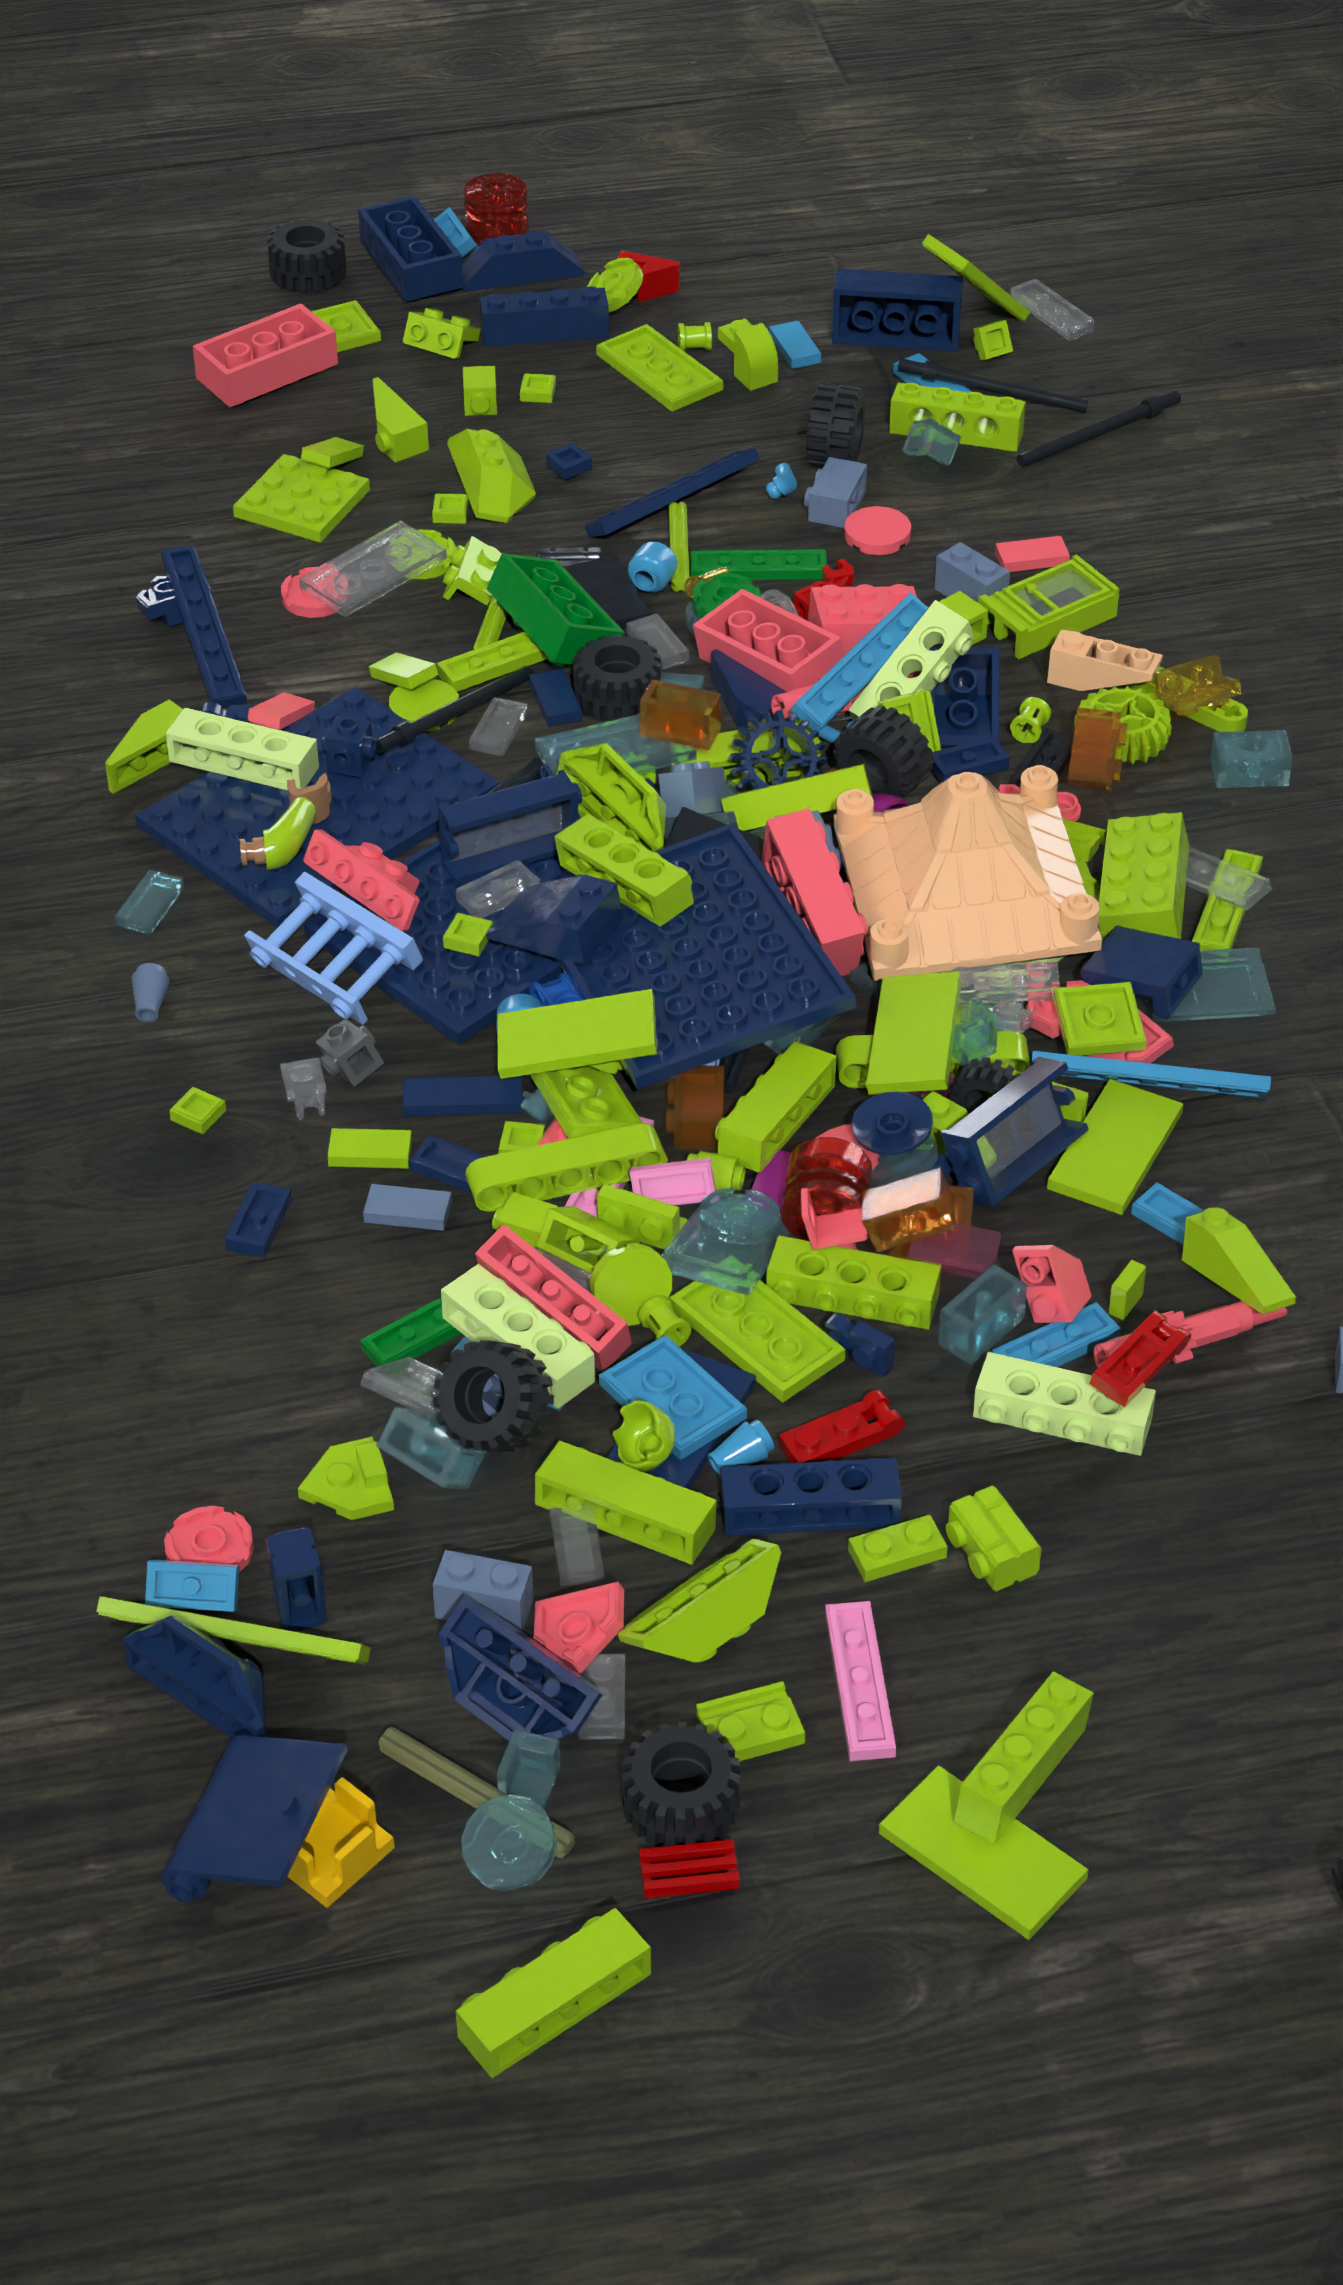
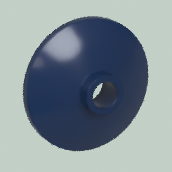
[852,1092,933,1155]

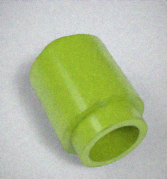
[687,1151,746,1197]

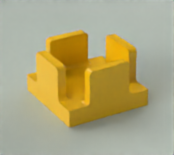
[287,1777,395,1908]

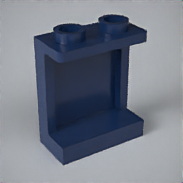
[1080,926,1203,1019]

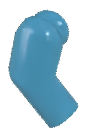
[766,463,797,500]

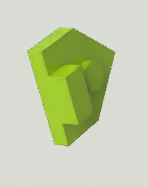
[298,1437,394,1520]

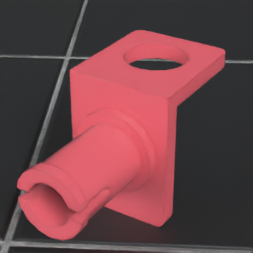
[801,1188,868,1250]

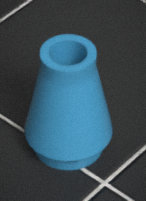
[707,1420,775,1477]

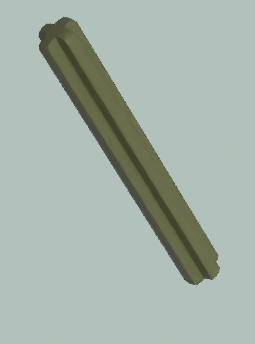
[378,1727,575,1858]

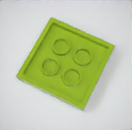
[233,454,370,543]

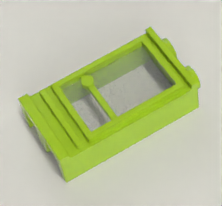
[978,555,1119,659]

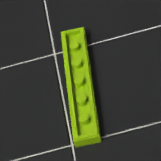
[96,1596,371,1665]

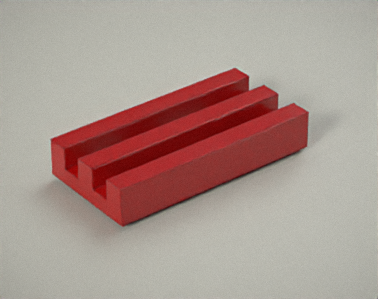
[639,1840,740,1899]

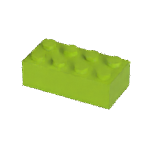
[1098,812,1189,940]

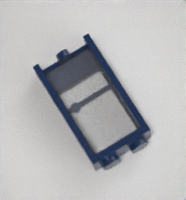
[438,770,582,885]
[941,1057,1089,1207]

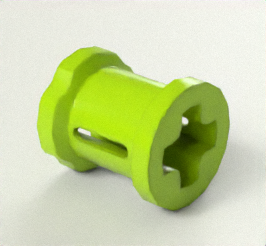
[677,322,712,352]
[1010,697,1051,743]
[638,1295,691,1347]

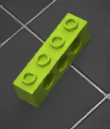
[889,382,1026,452]
[554,814,694,926]
[766,1236,941,1330]

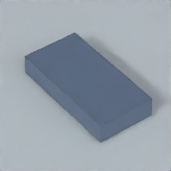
[363,1184,452,1231]

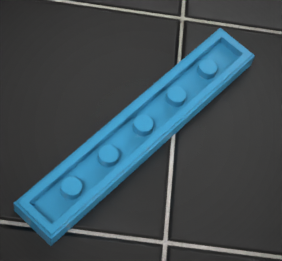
[790,592,928,732]
[1031,1051,1271,1099]

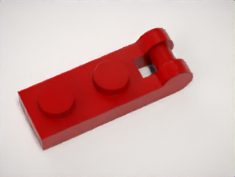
[1089,1311,1192,1408]
[778,1390,905,1463]

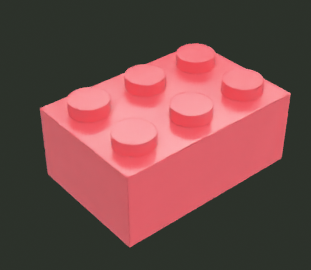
[808,584,917,656]

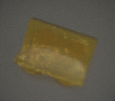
[1154,654,1242,715]

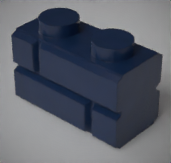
[266,1527,327,1632]

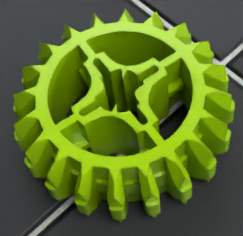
[1074,685,1172,765]

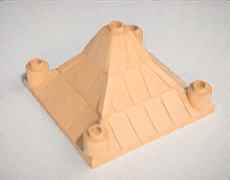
[834,765,1102,981]

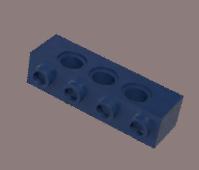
[721,1458,902,1536]

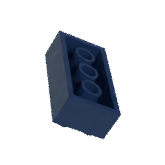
[358,195,463,302]
[832,269,963,352]

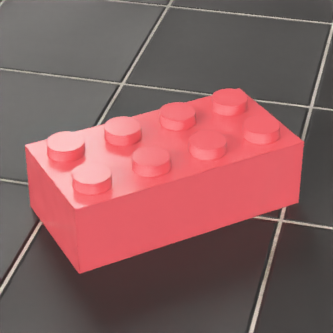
[193,304,338,407]
[693,589,844,692]
[761,808,868,976]

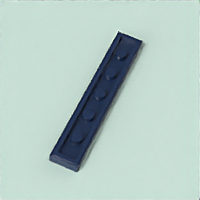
[585,448,759,537]
[161,545,247,708]

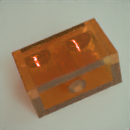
[640,679,721,750]
[1068,707,1128,791]
[666,1065,724,1150]
[862,1168,955,1252]

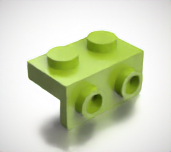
[403,308,481,359]
[442,536,502,605]
[597,1184,688,1252]

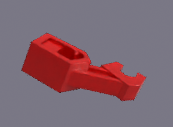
[793,558,854,621]

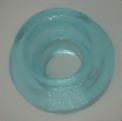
[519,1089,555,1124]

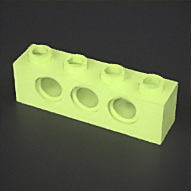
[849,600,974,720]
[166,708,319,790]
[441,1264,595,1409]
[973,1352,1156,1456]

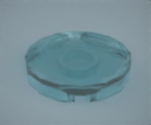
[863,1135,938,1190]
[698,1188,781,1245]
[461,1794,557,1892]

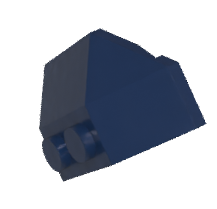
[462,231,584,292]
[438,1595,602,1751]
[123,1616,267,1738]

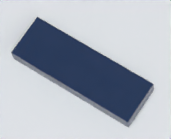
[403,1076,523,1116]

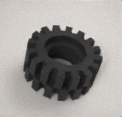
[949,1057,1023,1133]

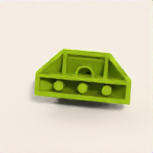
[447,429,536,523]
[556,743,667,852]
[617,1539,781,1663]

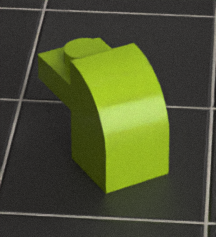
[718,319,778,391]

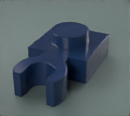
[825,1313,895,1377]

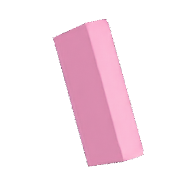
[630,1158,718,1205]

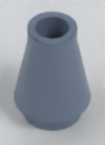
[131,963,170,1022]

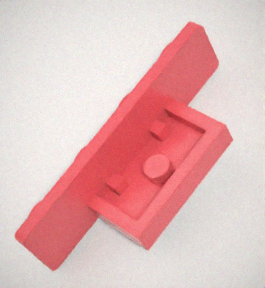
[303,830,420,931]

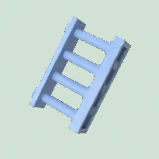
[244,872,423,1025]

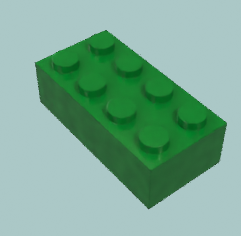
[487,553,625,666]

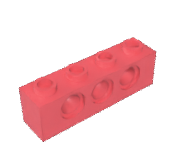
[475,1224,632,1372]

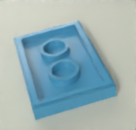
[599,1335,747,1460]

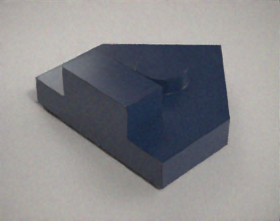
[136,576,214,627]

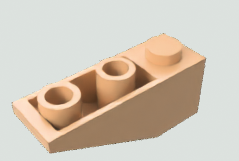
[1047,629,1163,691]

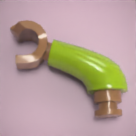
[239,773,332,871]

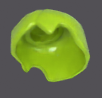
[613,1400,676,1472]

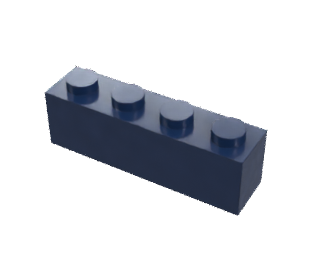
[480,286,609,347]

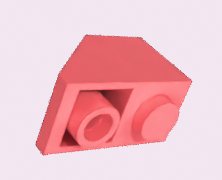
[1012,1245,1092,1323]

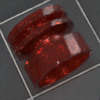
[463,173,529,247]
[781,1137,872,1241]

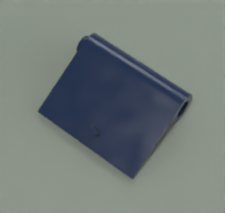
[161,1735,348,1902]

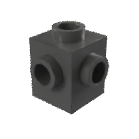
[315,1019,384,1087]

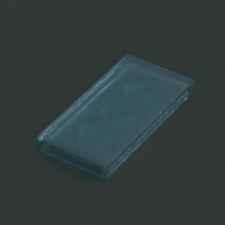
[535,707,697,776]

